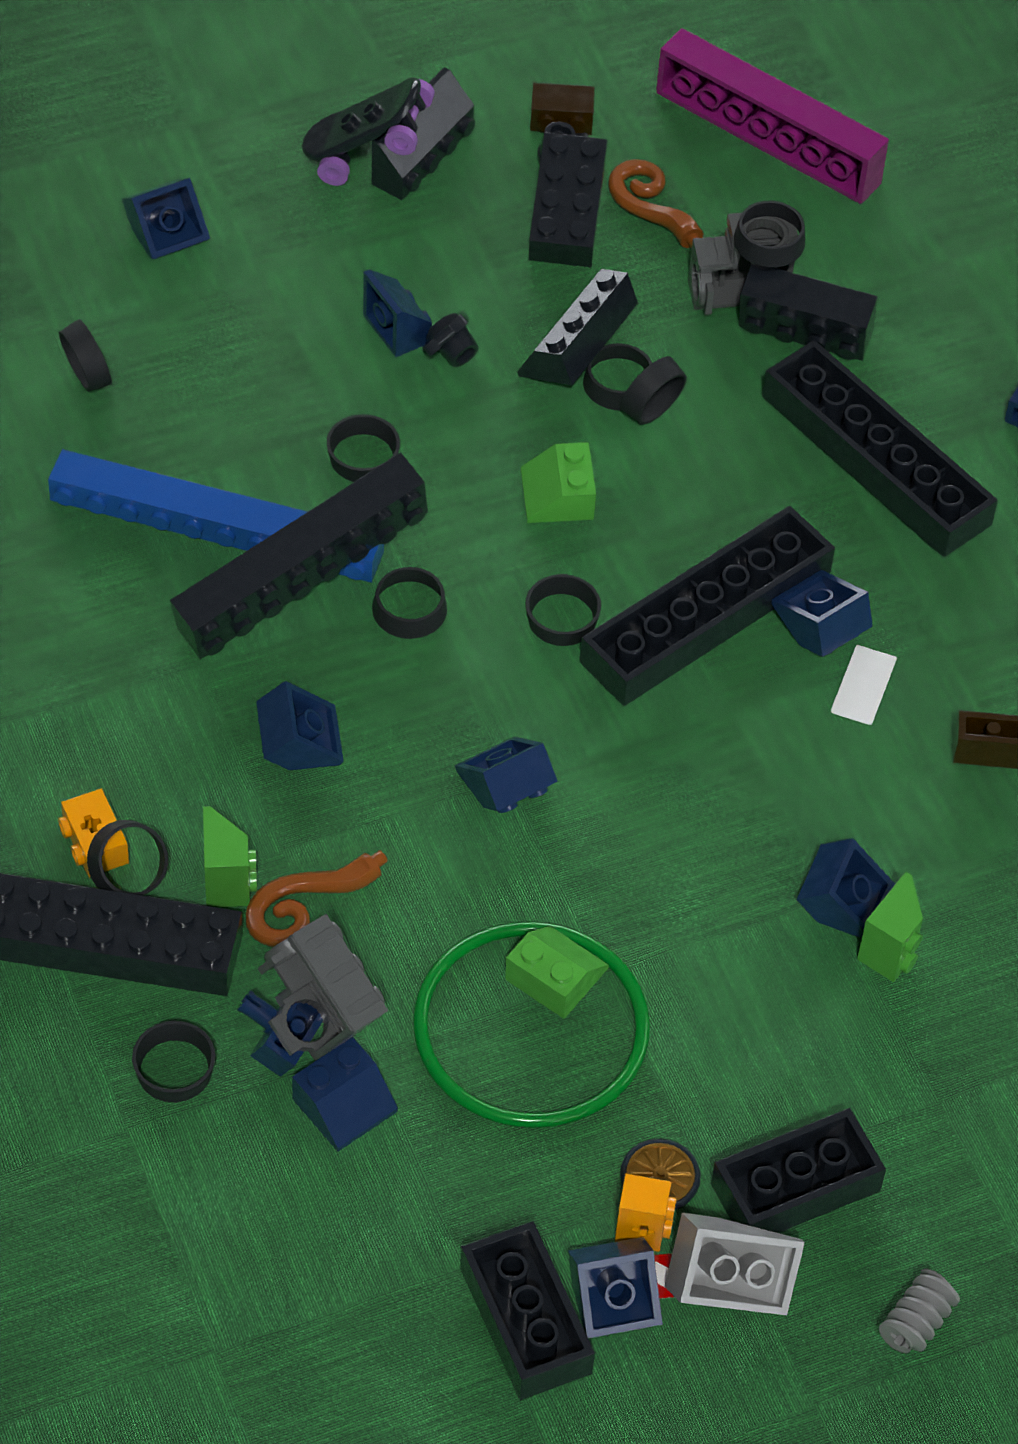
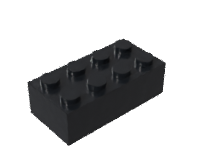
[528,132,607,268]
[739,264,878,361]
[711,1108,886,1233]
[460,1221,595,1400]

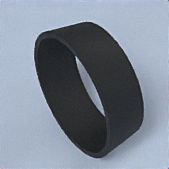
[734,200,805,267]
[59,319,112,392]
[583,343,652,411]
[621,356,687,424]
[327,414,400,482]
[372,567,447,639]
[526,574,601,646]
[87,820,168,896]
[132,1021,215,1103]

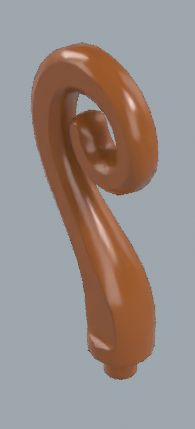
[608,159,704,249]
[245,850,388,947]

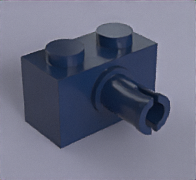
[237,990,323,1077]

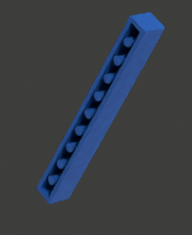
[48,449,384,583]

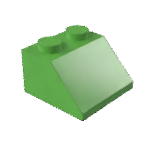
[520,442,596,523]
[203,806,257,907]
[857,872,923,982]
[505,926,609,1019]

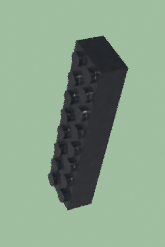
[762,340,998,558]
[170,452,428,660]
[580,505,835,707]
[0,873,243,997]

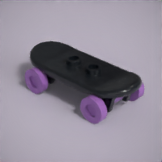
[302,77,435,186]

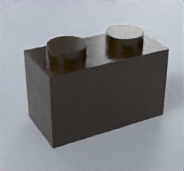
[530,82,595,135]
[953,710,1018,769]

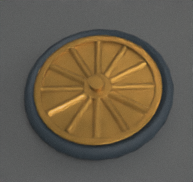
[620,1139,701,1210]

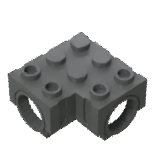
[688,212,798,315]
[257,914,389,1060]

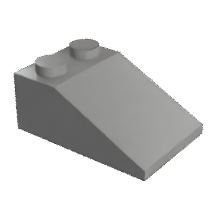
[665,1213,805,1315]

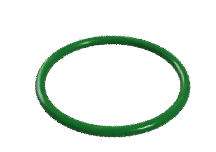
[413,922,650,1128]

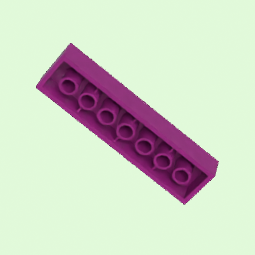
[656,28,889,204]

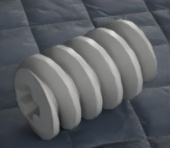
[879,1269,960,1354]

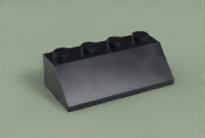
[371,67,475,200]
[517,269,638,385]

